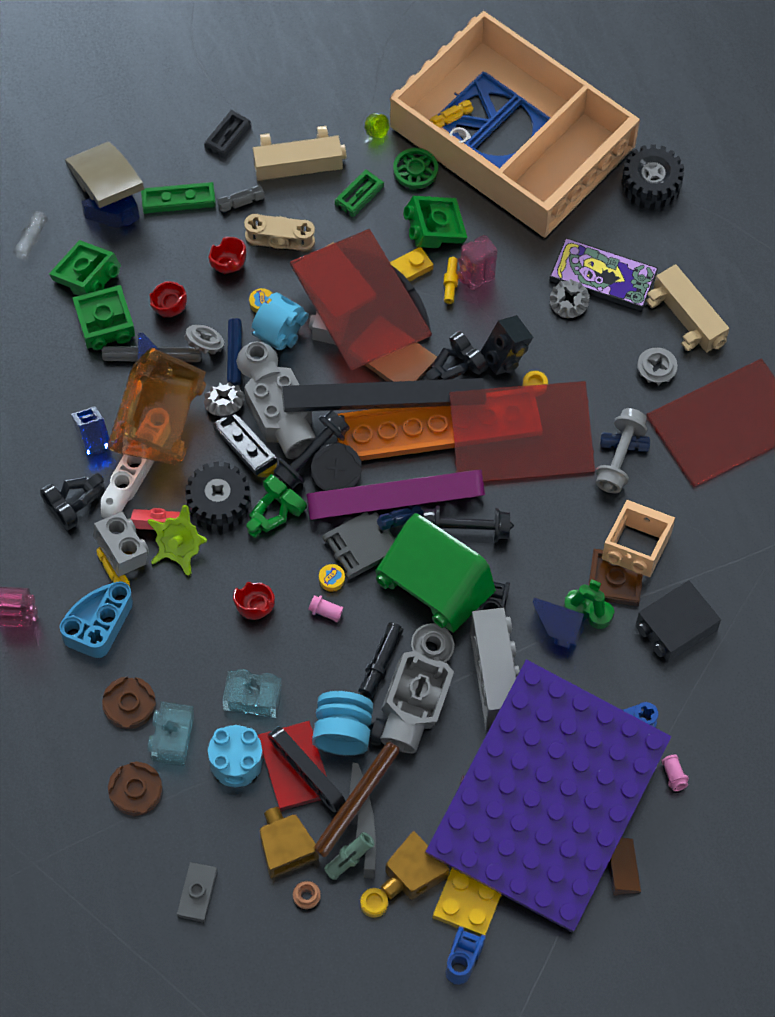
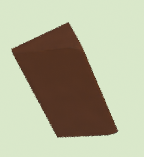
[609,838,641,895]

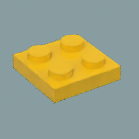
[433,868,502,936]

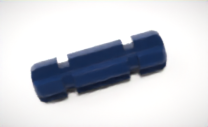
[600,432,650,452]
[377,505,424,530]

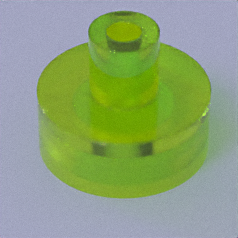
[365,113,389,138]

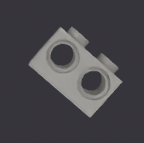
[93,511,149,577]

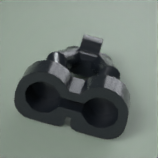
[426,331,488,380]
[40,473,104,531]

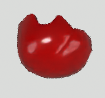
[208,237,246,274]
[149,281,187,317]
[233,582,275,620]

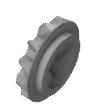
[550,279,589,318]
[184,325,224,354]
[637,347,678,385]
[204,382,244,416]

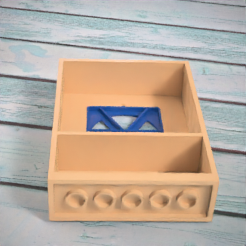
[390,11,640,238]

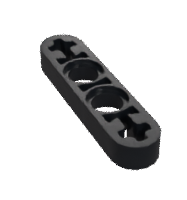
[267,726,346,812]

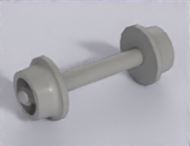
[596,408,647,494]

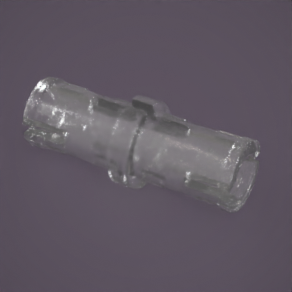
[13,211,48,260]

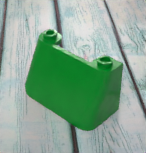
[375,513,496,633]

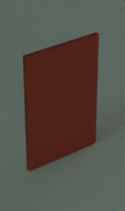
[290,229,432,370]
[646,358,775,487]
[449,381,595,481]

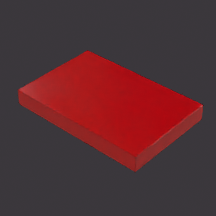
[258,721,327,811]

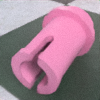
[308,595,344,623]
[661,755,689,791]

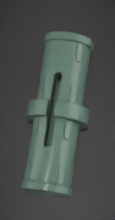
[324,832,374,880]

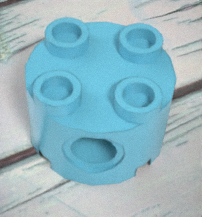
[252,292,309,350]
[208,725,263,788]

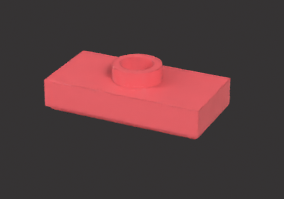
[130,508,180,530]

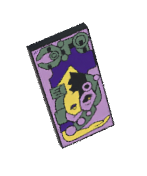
[549,238,658,311]

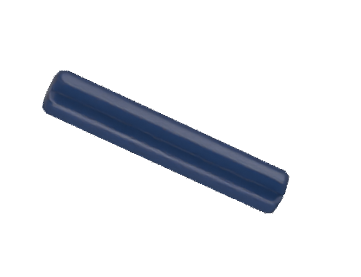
[227,318,242,386]

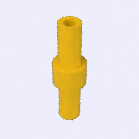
[443,257,459,304]

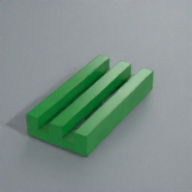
[335,169,384,217]

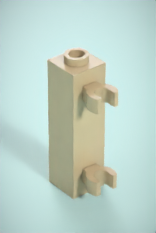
[253,126,346,181]
[646,264,729,353]

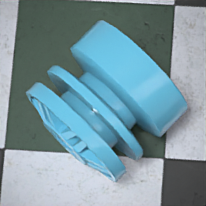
[312,691,374,755]

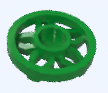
[393,148,438,190]

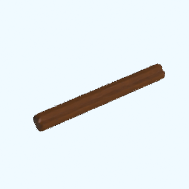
[314,742,399,857]

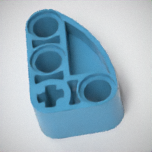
[60,581,133,658]

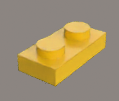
[389,247,433,282]

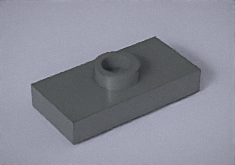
[177,862,217,923]

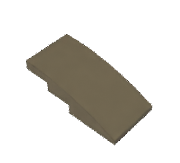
[65,141,144,208]

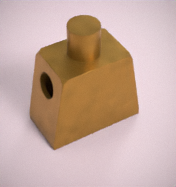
[260,807,319,878]
[380,831,449,899]

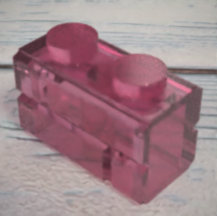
[457,235,497,290]

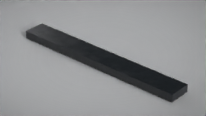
[281,378,486,412]

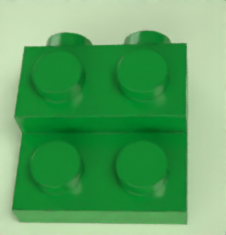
[403,196,468,248]
[49,240,121,296]
[72,285,135,350]

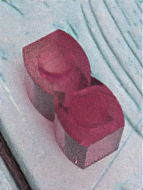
[0,587,38,627]

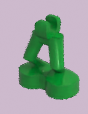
[246,474,307,538]
[564,579,615,629]

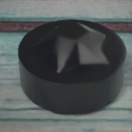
[368,717,386,746]

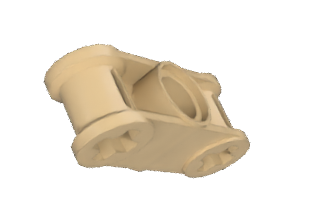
[244,214,315,252]

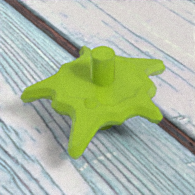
[148,505,207,576]

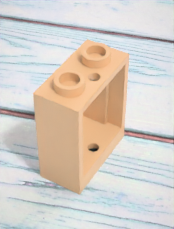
[602,500,675,577]

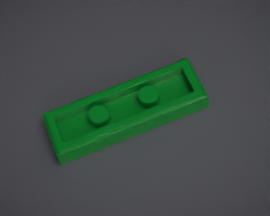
[141,182,216,214]

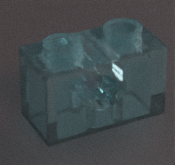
[222,669,282,718]
[148,701,195,766]

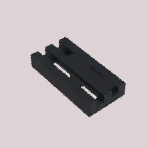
[204,110,251,158]

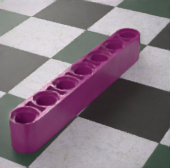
[306,470,485,520]

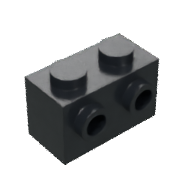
[480,315,534,375]

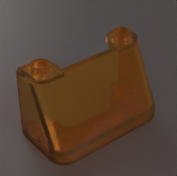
[108,347,206,465]

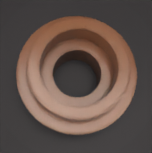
[293,881,321,909]

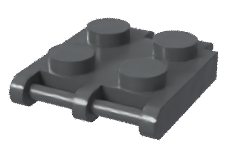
[322,512,395,579]

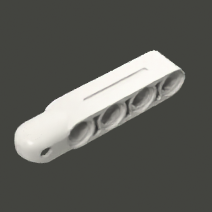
[101,409,171,518]

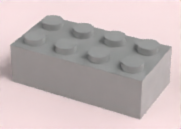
[470,608,520,730]

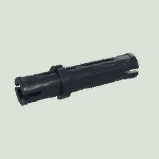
[358,622,404,698]

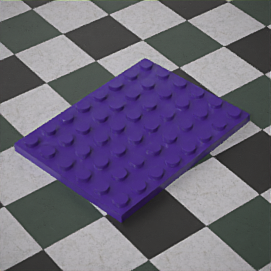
[425,659,672,932]

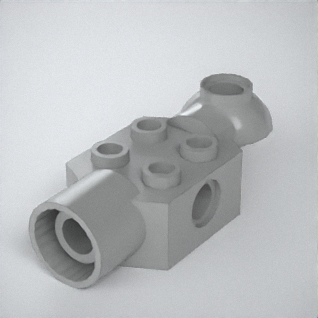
[236,341,316,459]
[381,623,454,753]

